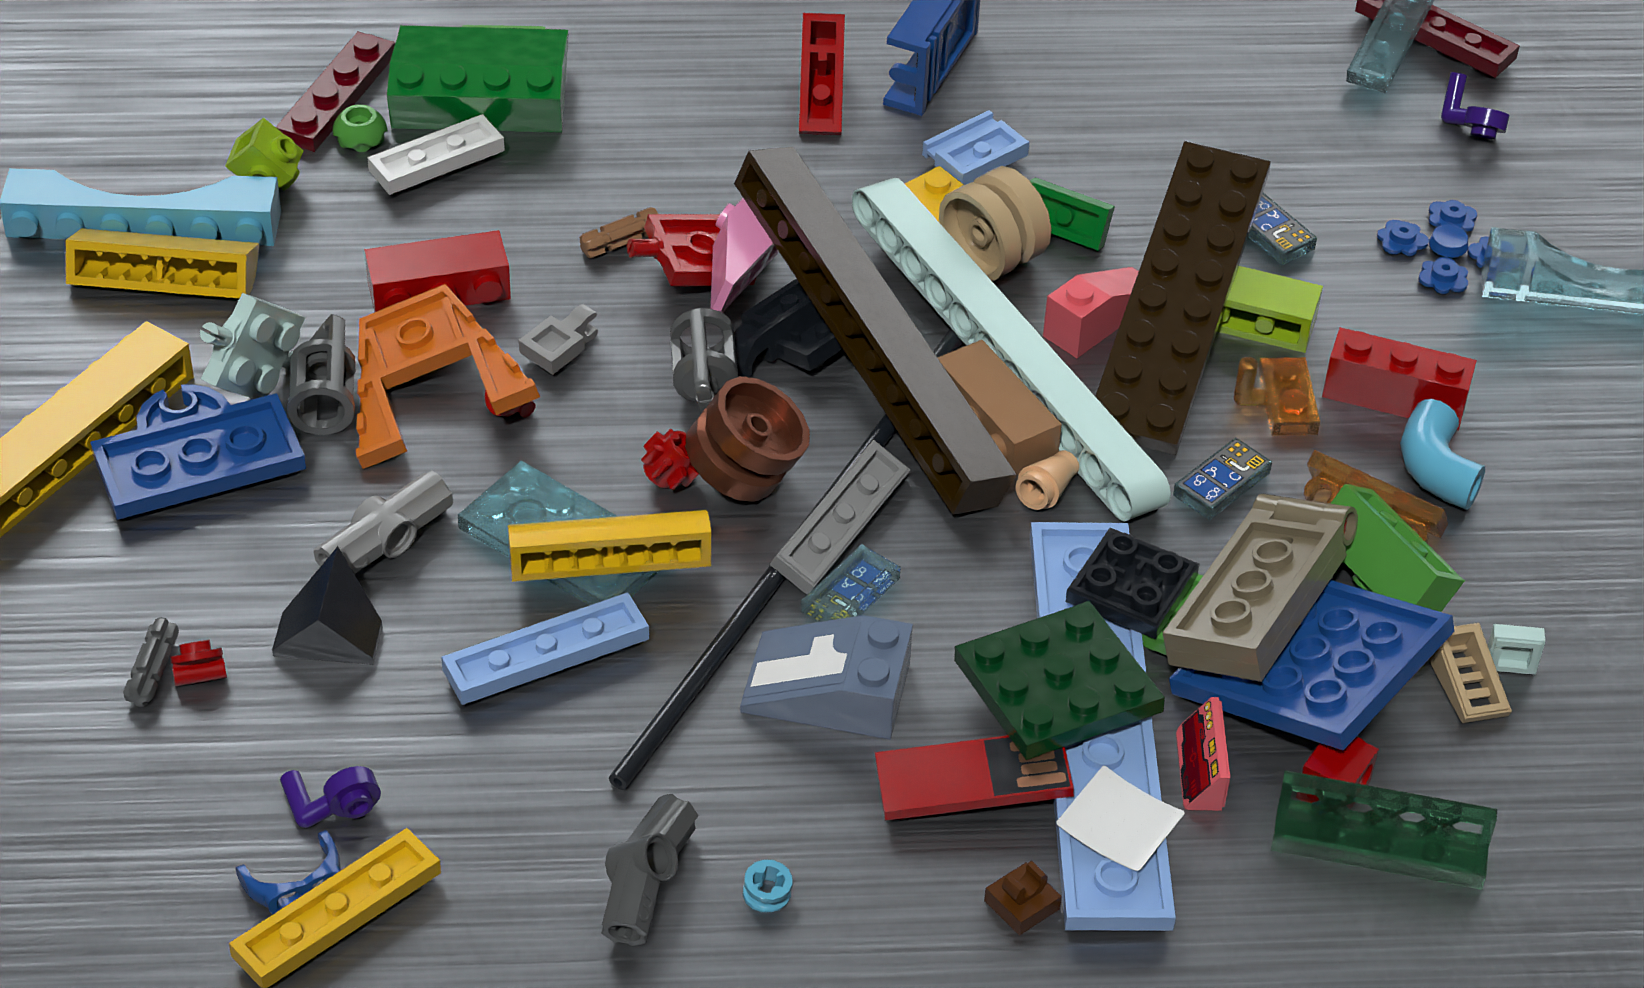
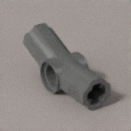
[601,794,699,946]

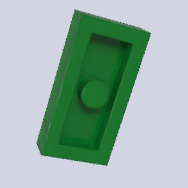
[1029,177,1115,250]

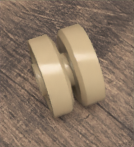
[939,166,1052,281]

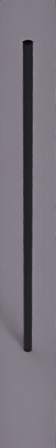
[609,328,963,790]

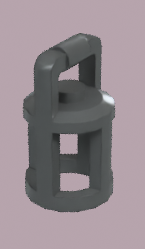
[670,308,738,414]
[287,314,356,435]

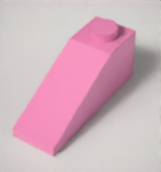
[710,198,779,313]

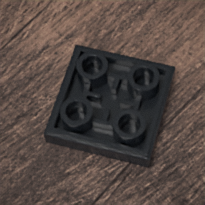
[1065,528,1200,639]

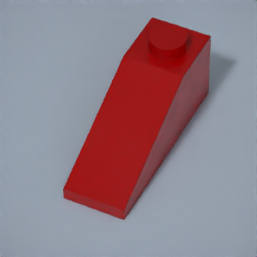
[799,13,845,135]

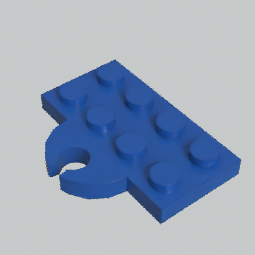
[90,384,306,520]

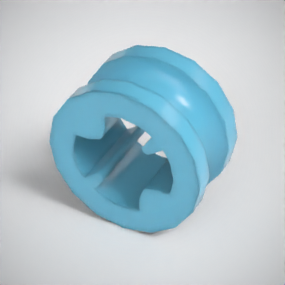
[743,860,792,912]

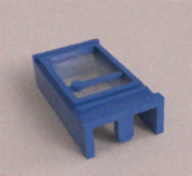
[883,0,980,116]

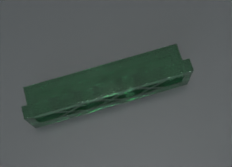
[1271,770,1497,890]

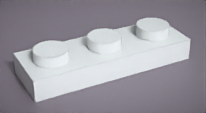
[367,114,504,195]

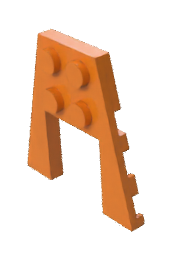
[356,284,540,469]

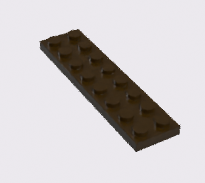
[1095,141,1271,455]

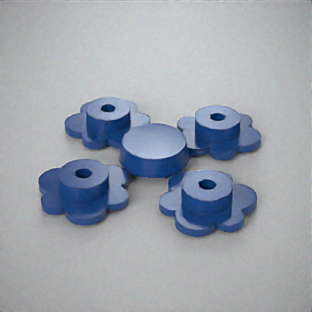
[1377,200,1520,294]

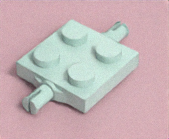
[200,292,305,399]

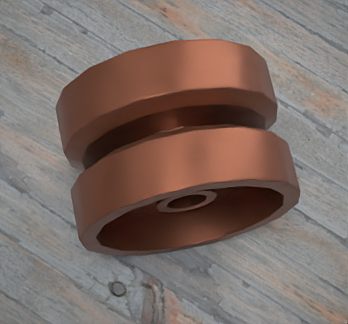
[685,377,810,501]

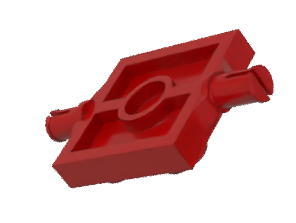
[627,214,757,287]

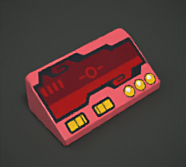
[1176,697,1230,811]

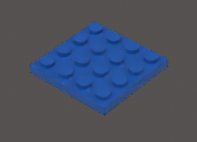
[1169,580,1455,750]

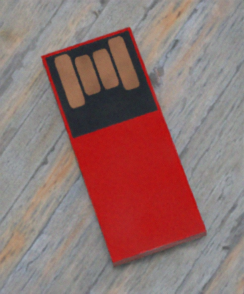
[875,735,1074,821]

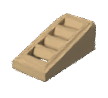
[1428,623,1512,723]

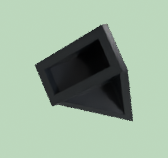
[272,546,383,665]

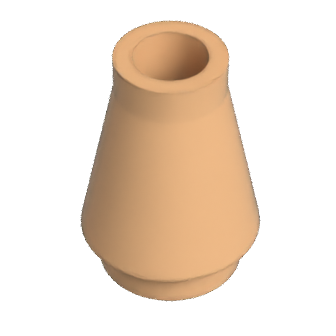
[1016,450,1079,510]

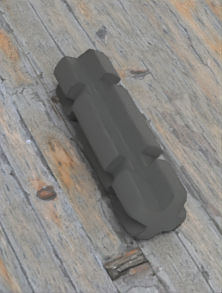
[123,617,179,707]

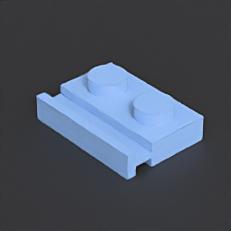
[922,110,1029,185]

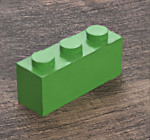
[1331,484,1465,612]

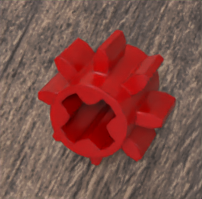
[641,429,699,490]

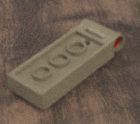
[1163,494,1358,682]

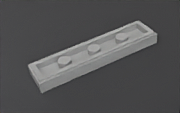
[770,440,910,595]

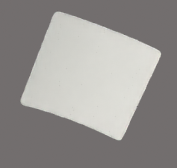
[1057,766,1185,871]

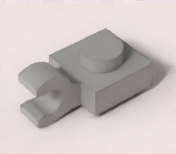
[518,304,598,375]

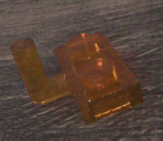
[1234,357,1320,436]

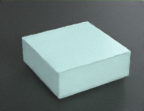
[1488,624,1545,675]

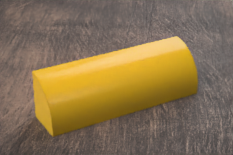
[66,228,259,299]
[508,510,711,582]

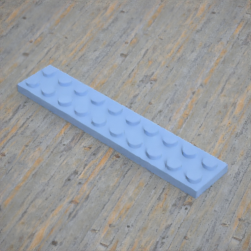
[1030,522,1176,931]

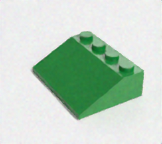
[387,25,569,133]

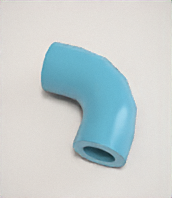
[1400,399,1485,510]

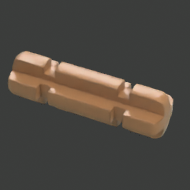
[579,207,658,259]

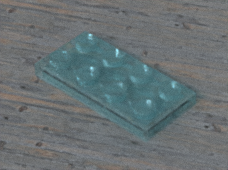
[458,461,661,605]

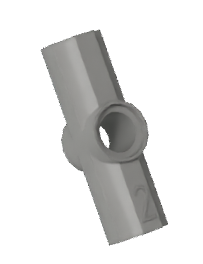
[313,470,453,574]

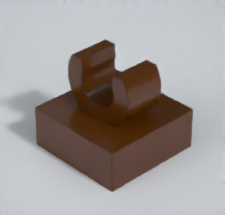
[984,860,1062,936]

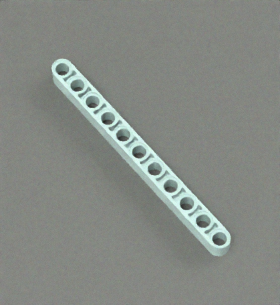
[852,178,1171,521]

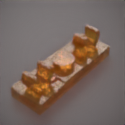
[1304,450,1448,544]

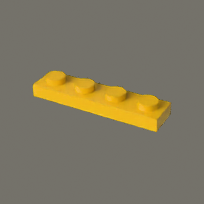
[229,828,441,988]

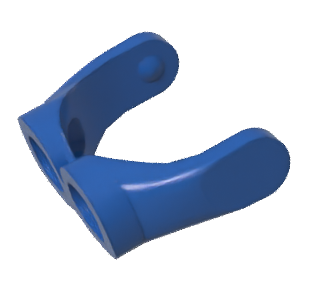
[235,830,341,914]

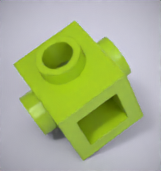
[225,118,304,191]

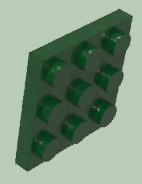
[954,601,1165,760]

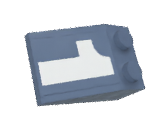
[740,615,913,740]

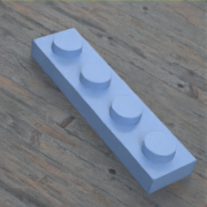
[441,592,649,705]

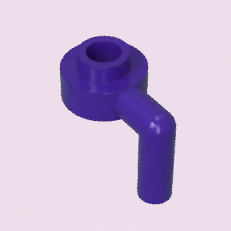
[1441,72,1510,139]
[280,766,381,828]

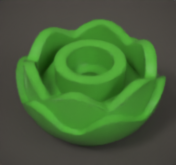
[333,104,388,152]

